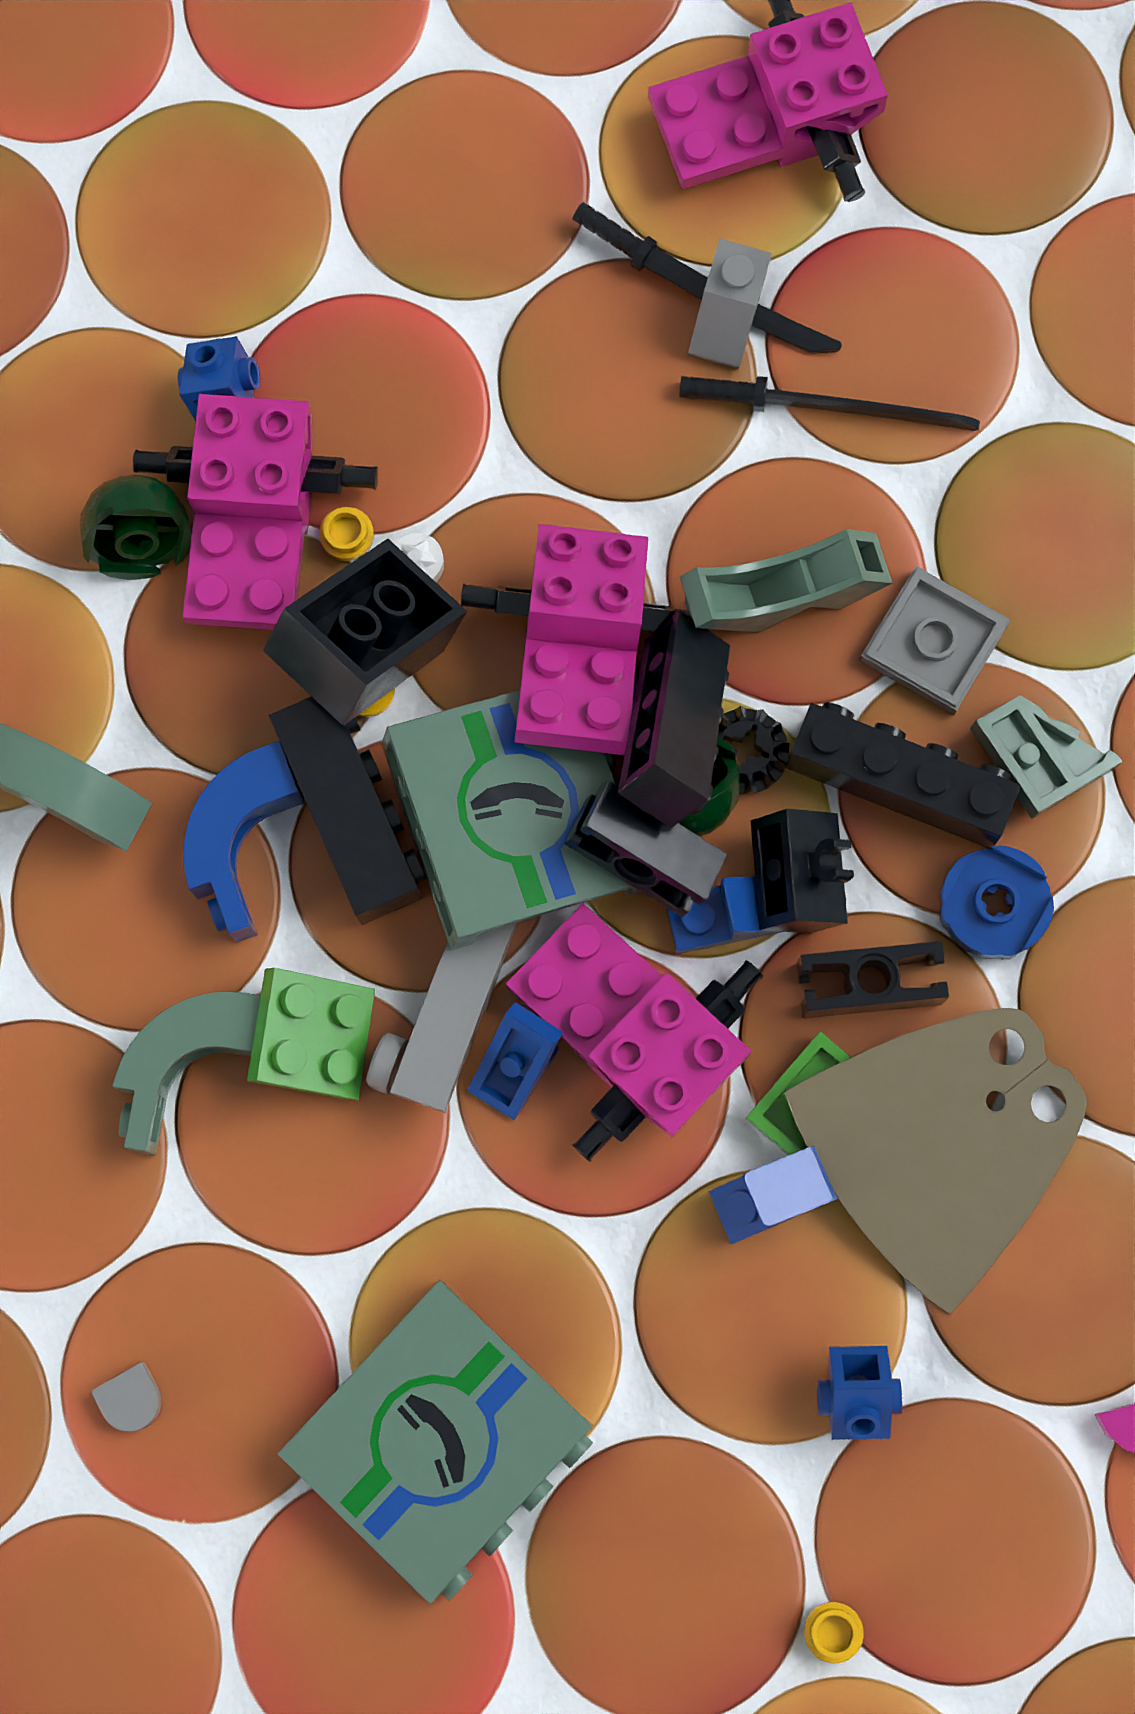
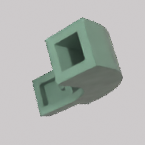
[0,723,152,852]
[112,992,261,1155]

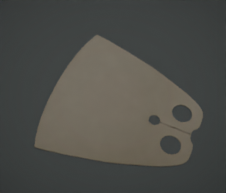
[785,1008,1087,1314]

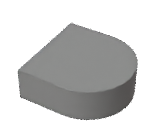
[366,1032,408,1095]
[91,1362,162,1432]

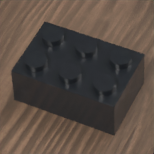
[263,538,467,726]

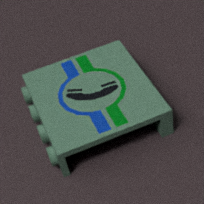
[381,690,641,950]
[278,1280,593,1604]

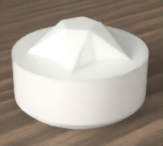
[394,533,444,582]

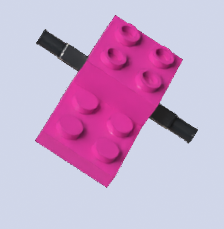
[648,0,888,202]
[133,394,378,630]
[461,524,693,755]
[505,903,763,1162]

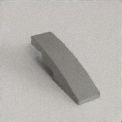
[390,922,518,1113]

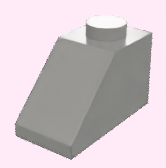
[688,238,772,369]

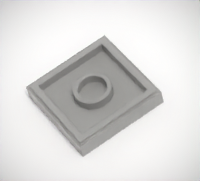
[859,566,1011,715]

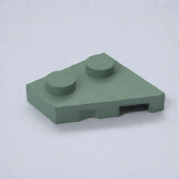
[970,695,1123,819]

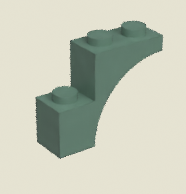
[680,529,893,633]

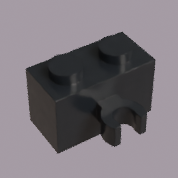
[750,809,854,933]

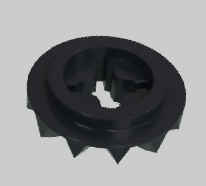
[718,706,790,794]

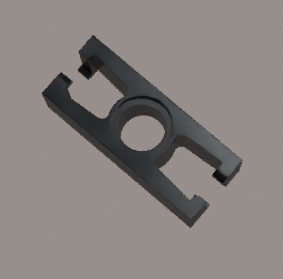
[564,780,727,917]
[797,941,949,1018]

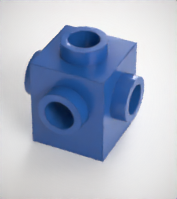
[177,336,260,421]
[817,1346,902,1440]

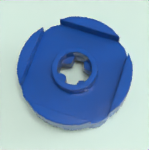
[939,846,1054,960]

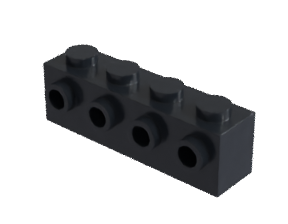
[618,610,730,828]
[269,696,426,925]
[786,702,1021,849]

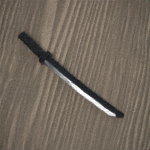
[572,201,842,353]
[679,376,980,431]

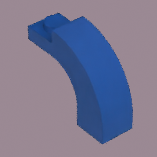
[183,741,304,942]

